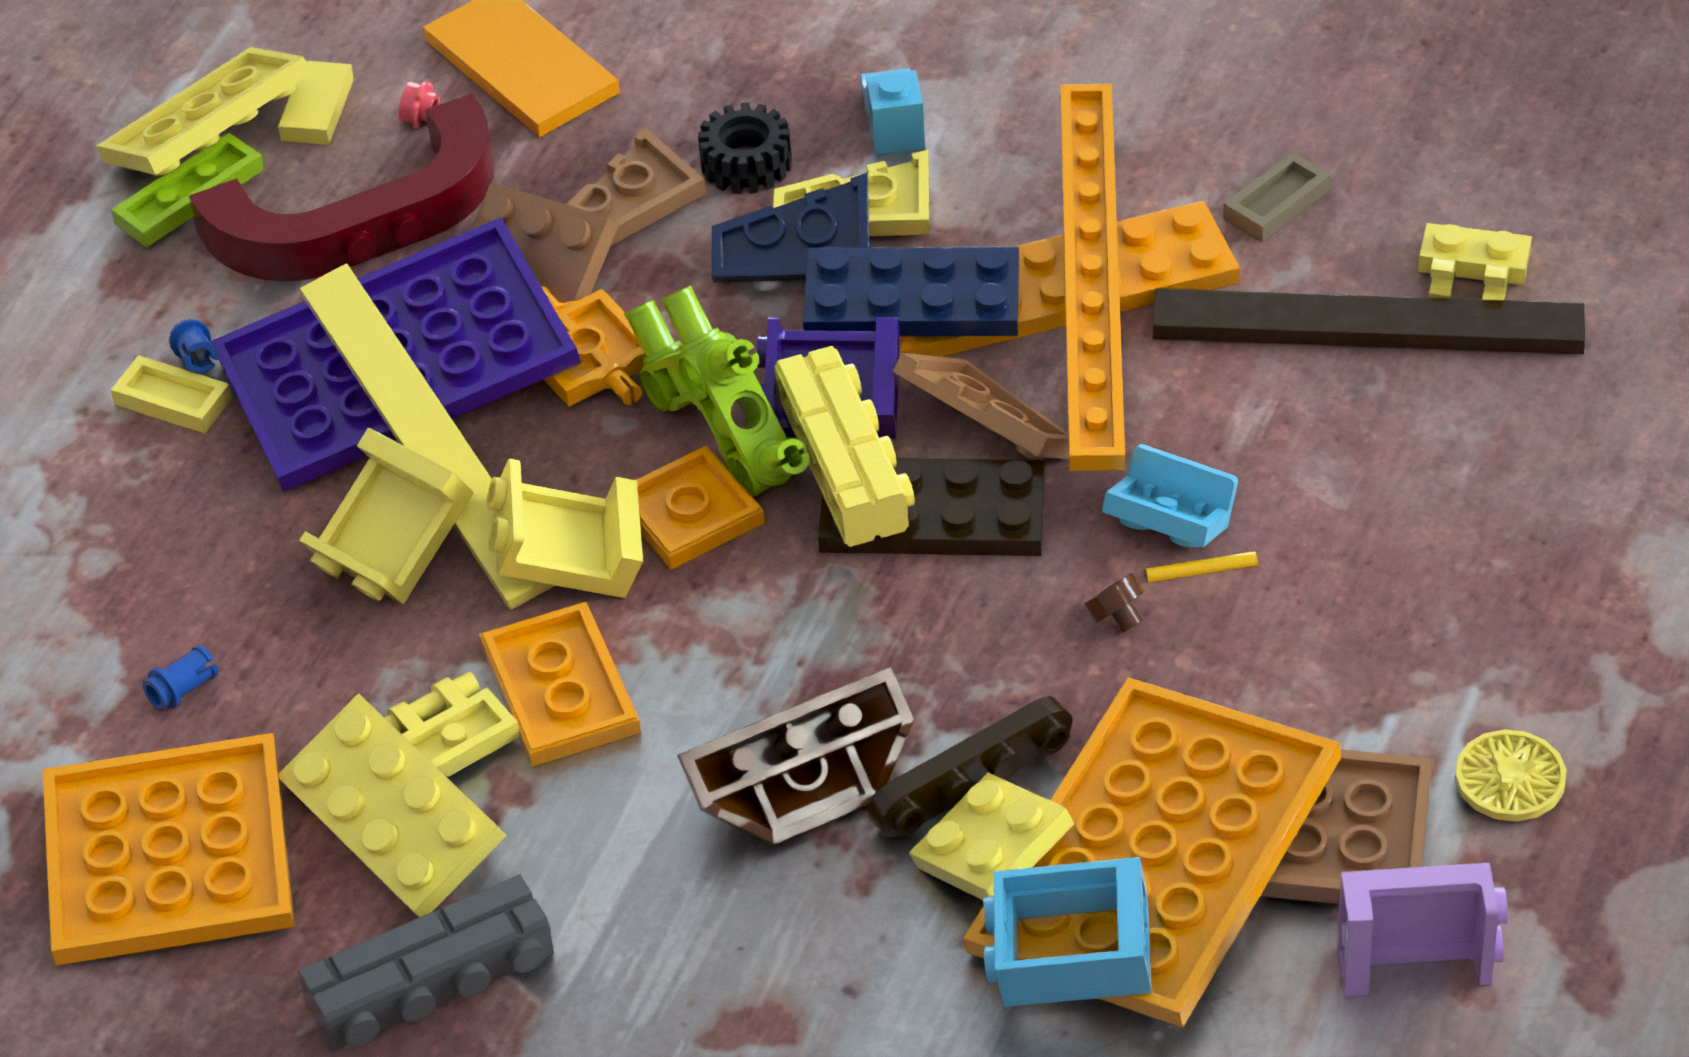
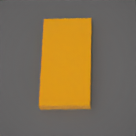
[423,0,620,138]

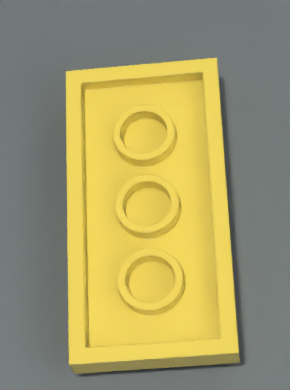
[96,47,311,176]
[279,693,507,918]

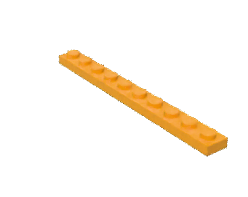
[1060,84,1125,471]

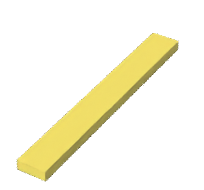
[300,263,555,611]

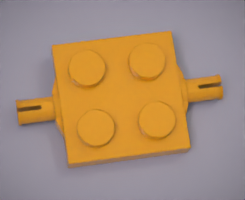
[542,287,646,407]

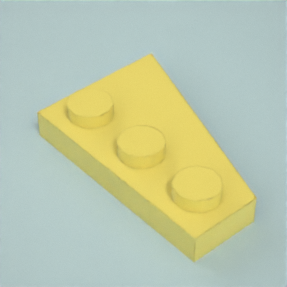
[773,150,930,236]

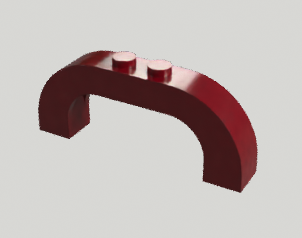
[189,93,494,281]

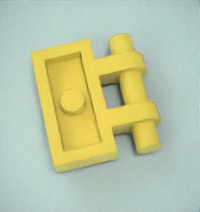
[384,671,520,777]

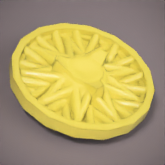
[1455,729,1566,822]

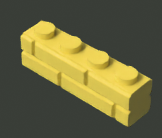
[774,346,915,547]

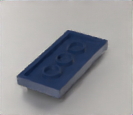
[803,246,1020,337]

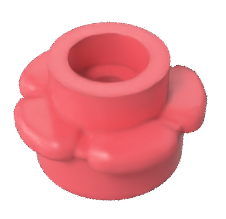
[399,81,440,130]

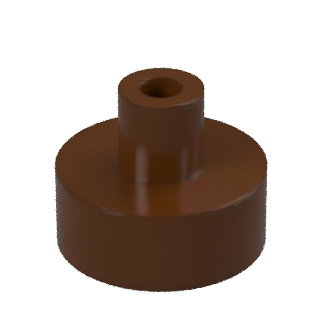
[1084,573,1144,632]

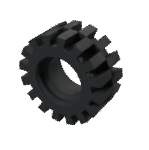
[698,103,792,194]

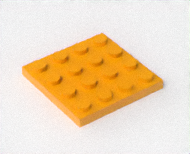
[42,733,295,966]

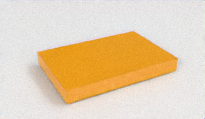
[479,602,641,767]

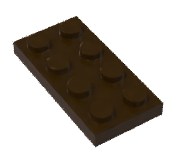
[818,458,1045,556]

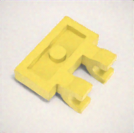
[1418,223,1532,300]

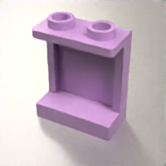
[1337,863,1508,997]

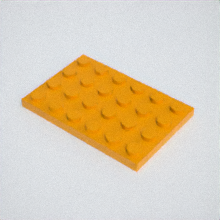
[963,677,1341,1028]

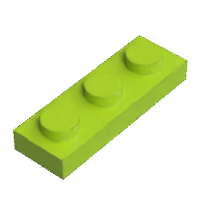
[111,133,264,248]

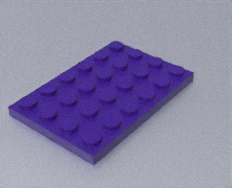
[211,217,581,492]

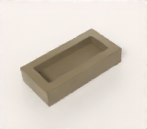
[1223,151,1331,242]

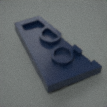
[712,172,870,282]

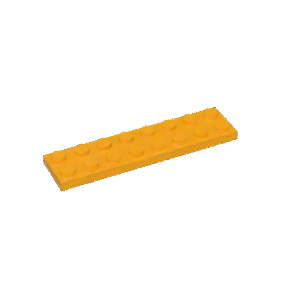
[900,200,1240,357]

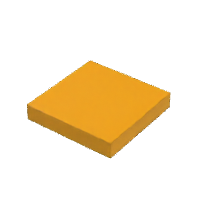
[636,445,765,570]

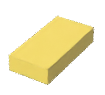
[278,61,354,145]
[111,355,232,434]

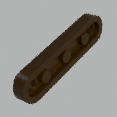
[868,696,1073,838]

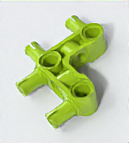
[624,285,810,497]

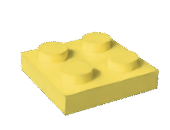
[909,773,1074,900]

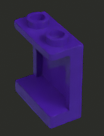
[757,317,901,439]

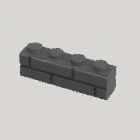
[298,874,554,1052]

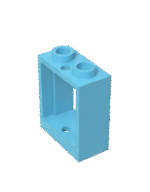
[984,857,1152,1007]

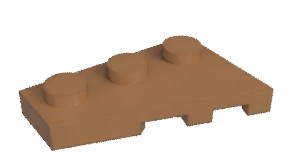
[567,127,706,247]
[472,182,619,303]
[893,353,1069,460]

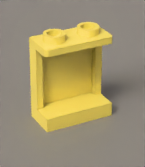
[299,427,474,605]
[487,459,643,598]

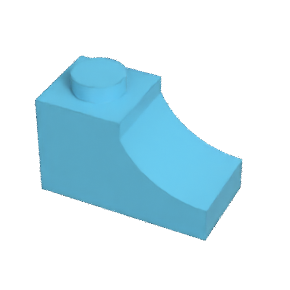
[861,68,925,155]

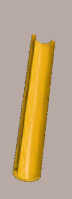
[1145,551,1258,583]

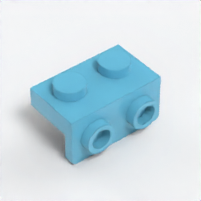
[1102,444,1238,548]

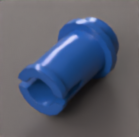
[169,319,218,374]
[142,645,219,710]

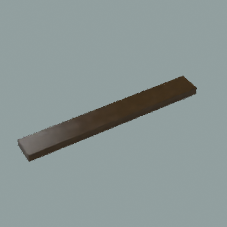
[1153,288,1585,354]

